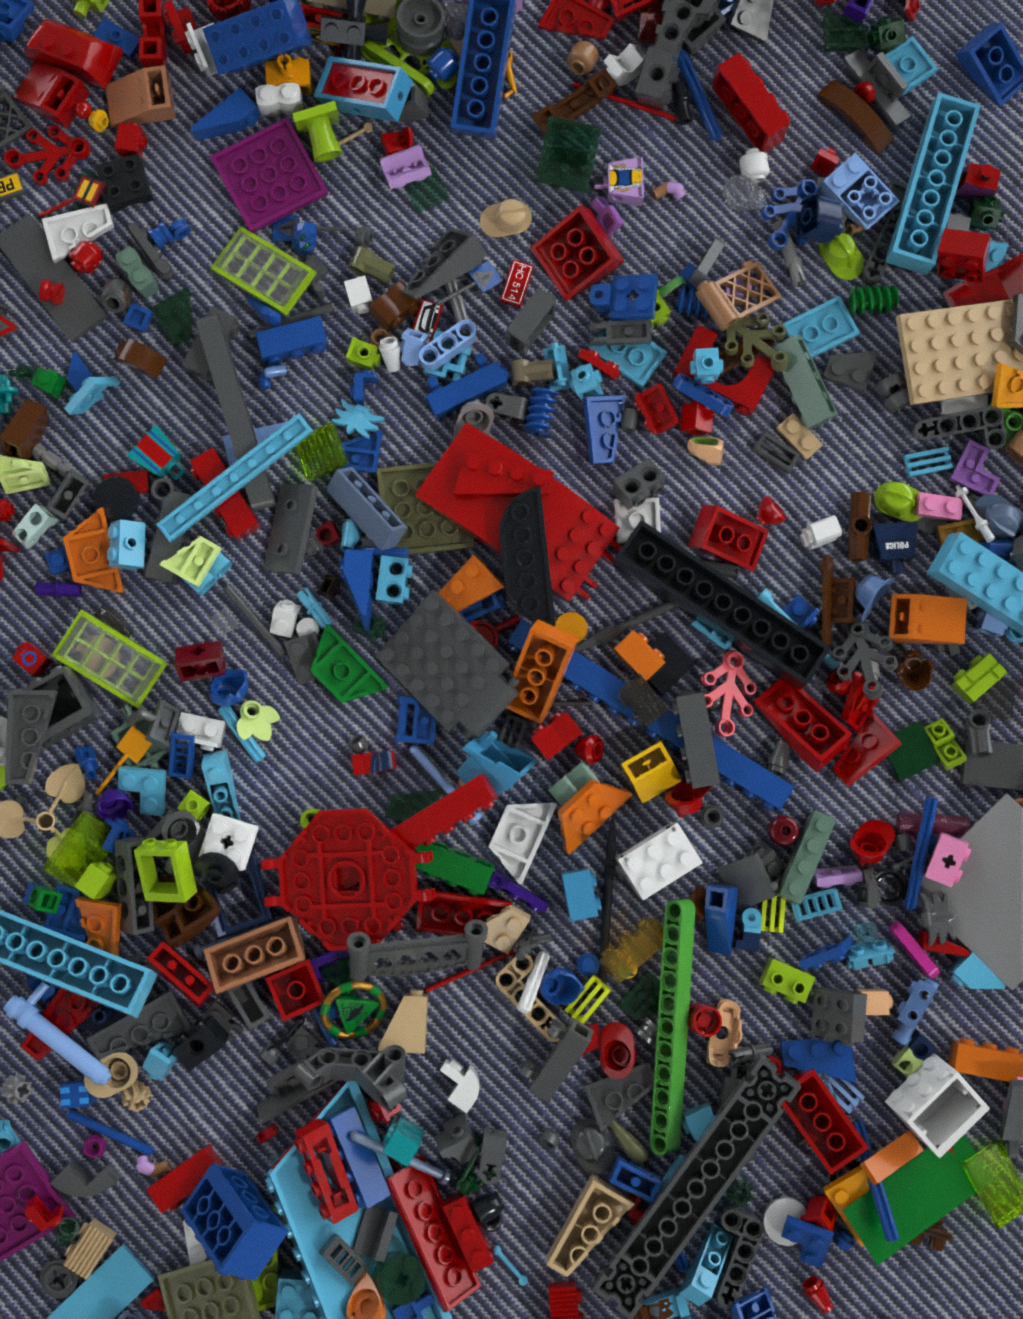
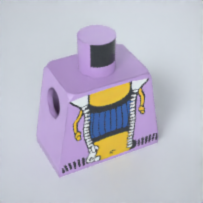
[594,157,644,206]

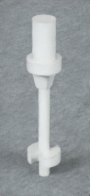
[954,485,995,543]

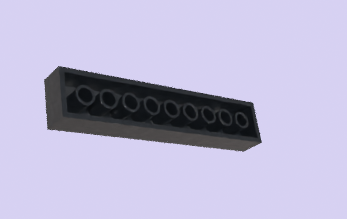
[613,520,831,689]

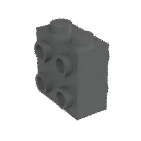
[811,987,867,1046]

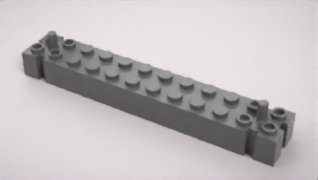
[592,1053,801,1319]

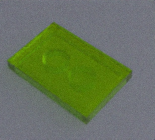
[42,811,112,890]
[962,1140,1023,1229]

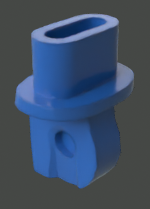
[74,746,99,780]

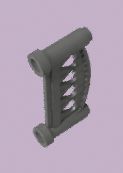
[347,919,488,981]

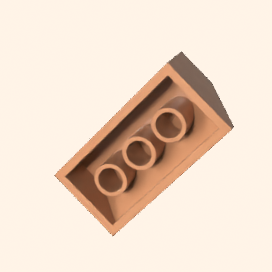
[203,916,305,994]

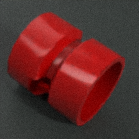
[688,1002,722,1037]

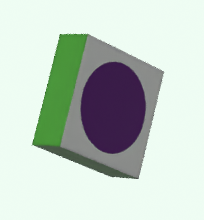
[659,276,686,297]

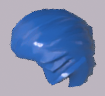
[209,669,249,706]
[538,967,584,1006]

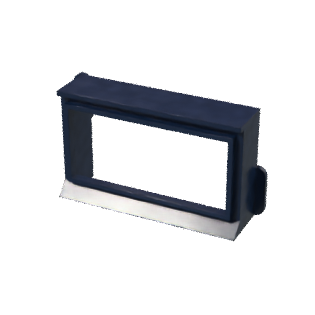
[195,836,275,937]

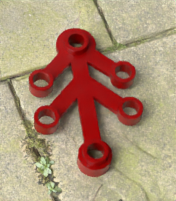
[4,125,91,186]

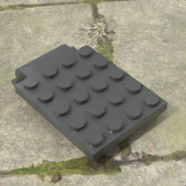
[375,589,520,739]

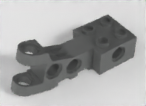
[635,0,720,111]

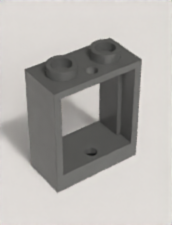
[506,288,556,356]

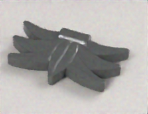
[919,892,956,947]

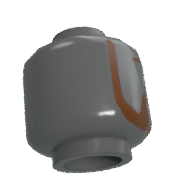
[100,279,132,313]

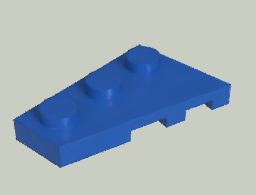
[780,1038,857,1083]

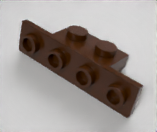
[819,554,855,646]

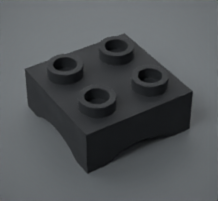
[96,153,154,213]

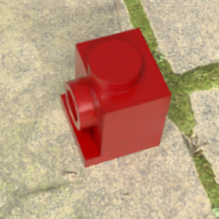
[800,1195,838,1231]

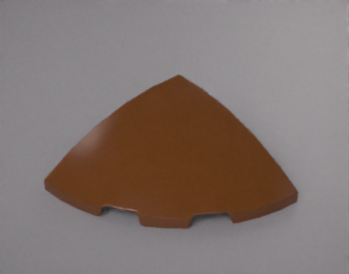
[153,876,221,948]

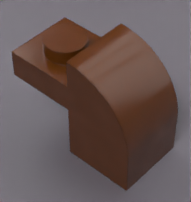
[113,338,167,379]

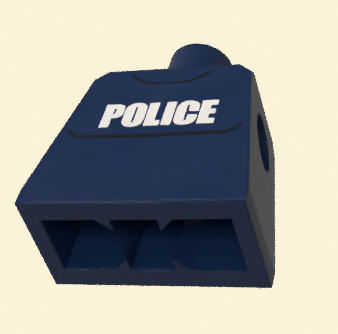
[870,522,917,575]

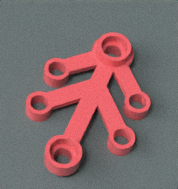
[701,650,757,737]

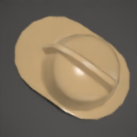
[480,199,532,238]
[84,1052,139,1098]

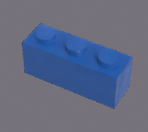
[256,316,329,365]

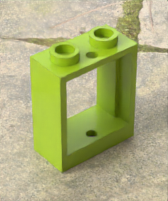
[134,838,197,903]

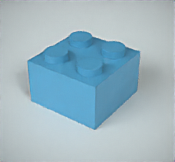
[561,868,602,921]

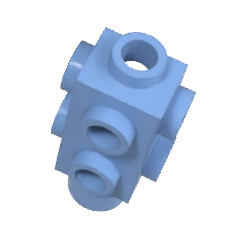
[891,978,939,1047]

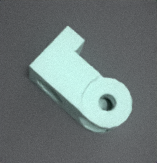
[12,503,59,548]

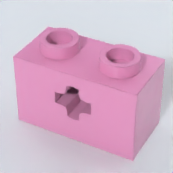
[924,832,971,888]

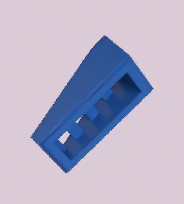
[168,732,195,779]

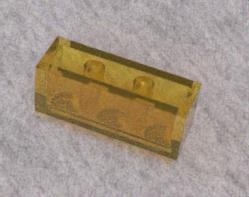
[598,916,664,983]

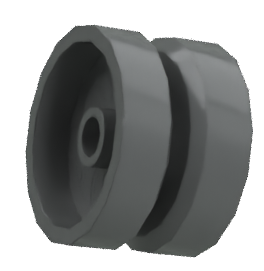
[397,0,445,56]

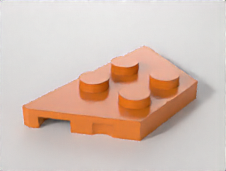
[63,507,125,593]
[558,779,632,855]

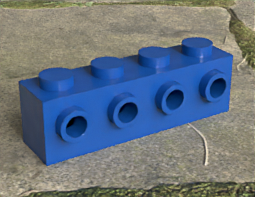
[322,1106,391,1209]

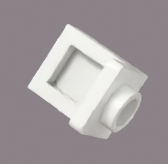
[269,600,301,638]

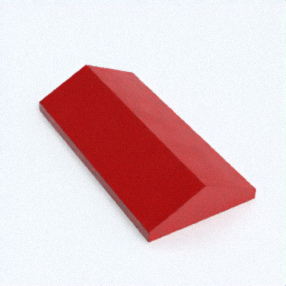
[415,889,512,936]

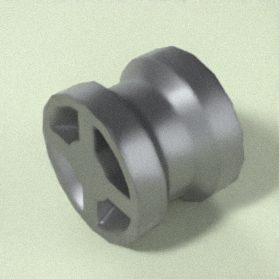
[635,1016,657,1046]

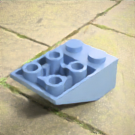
[817,153,900,230]

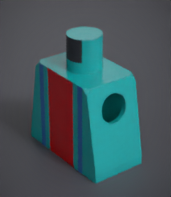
[127,424,185,480]

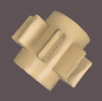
[121,1081,152,1111]

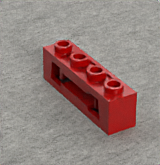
[294,1118,359,1224]

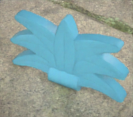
[331,399,385,439]

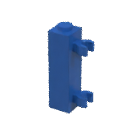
[426,352,509,421]

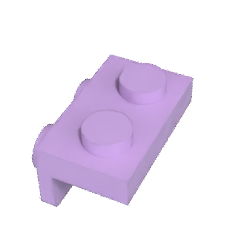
[379,145,432,189]

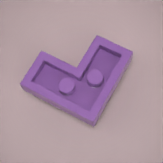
[949,439,1001,496]

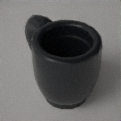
[470,1191,505,1233]

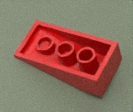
[754,677,853,773]

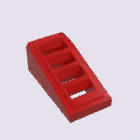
[917,930,969,957]

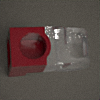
[304,521,341,558]

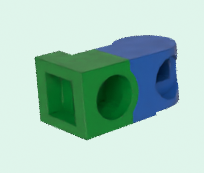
[22,882,63,914]

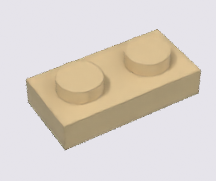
[776,413,823,461]

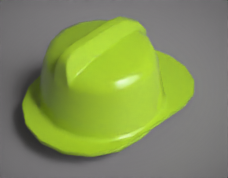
[819,233,864,280]
[874,482,922,522]

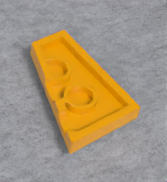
[991,362,1023,408]

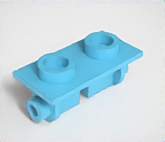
[543,342,571,391]
[845,940,895,970]

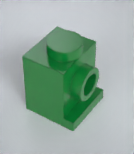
[31,368,68,400]

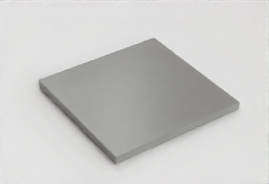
[918,793,1023,990]

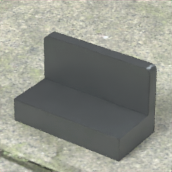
[352,1205,398,1263]

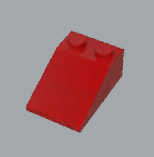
[687,505,769,572]

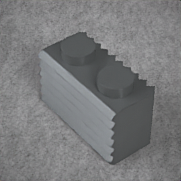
[46,469,90,519]

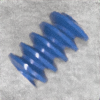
[674,285,715,325]
[523,388,559,438]

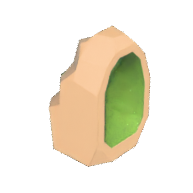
[687,436,724,465]

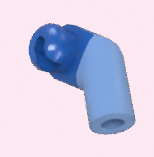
[257,364,287,390]

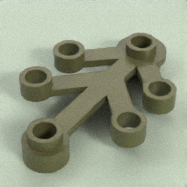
[723,312,789,372]

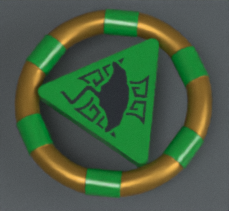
[320,981,387,1039]

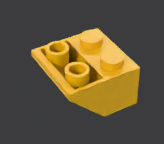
[619,741,681,804]

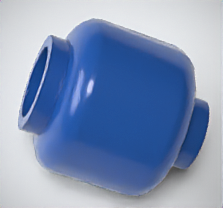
[427,47,459,82]

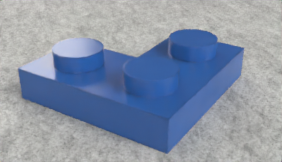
[781,1215,834,1269]

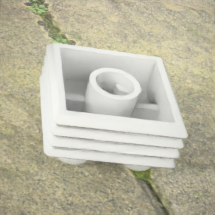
[199,814,258,871]

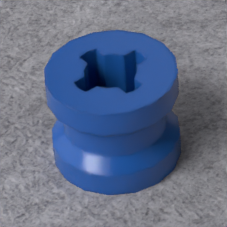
[147,221,175,250]

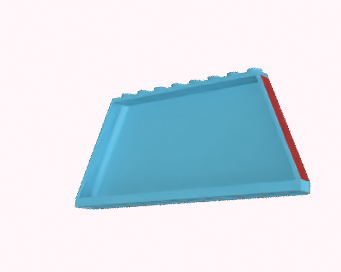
[264,1081,453,1319]

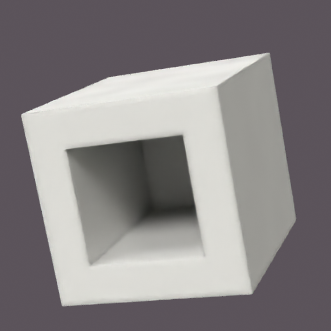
[344,276,373,314]

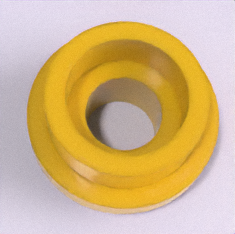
[89,109,109,133]

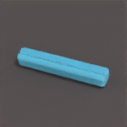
[218,706,266,763]

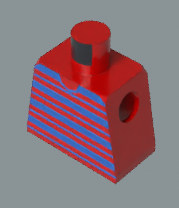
[955,163,1001,202]

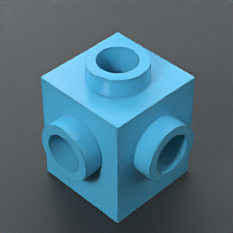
[690,348,723,384]
[569,363,604,402]

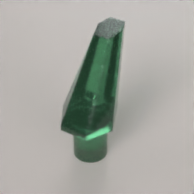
[8,364,44,378]

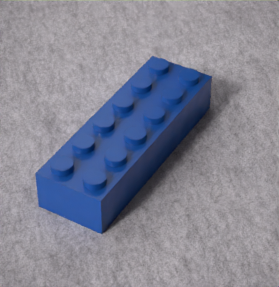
[451,0,516,140]

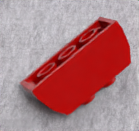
[24,19,124,90]

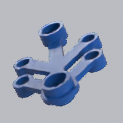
[761,179,818,250]

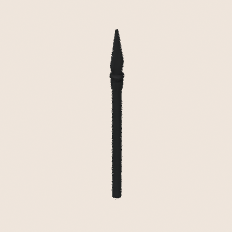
[597,815,617,999]

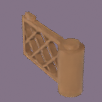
[695,260,782,331]

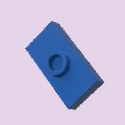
[93,18,140,60]

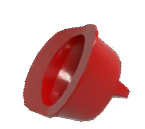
[665,778,713,818]
[850,820,896,867]
[600,1022,637,1079]

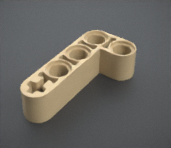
[496,953,562,1042]

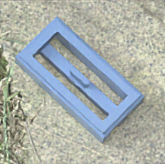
[818,1074,865,1114]

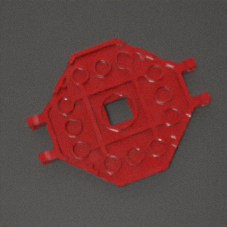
[261,808,436,951]

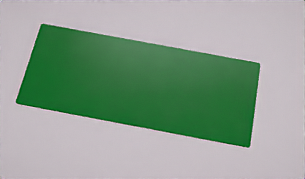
[843,1134,993,1265]

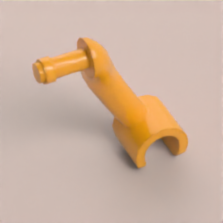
[503,50,517,99]

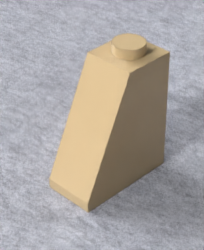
[378,989,428,1054]

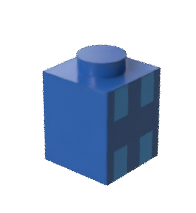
[60,1079,98,1109]

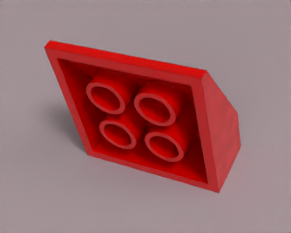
[530,205,625,301]

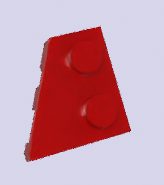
[841,671,882,731]

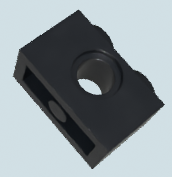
[171,1015,229,1071]

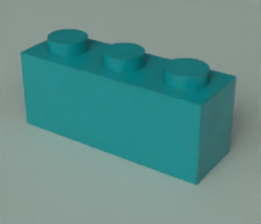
[382,1116,424,1167]

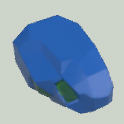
[292,222,317,255]

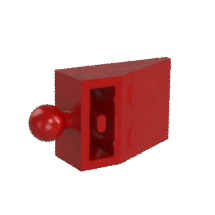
[13,61,92,129]

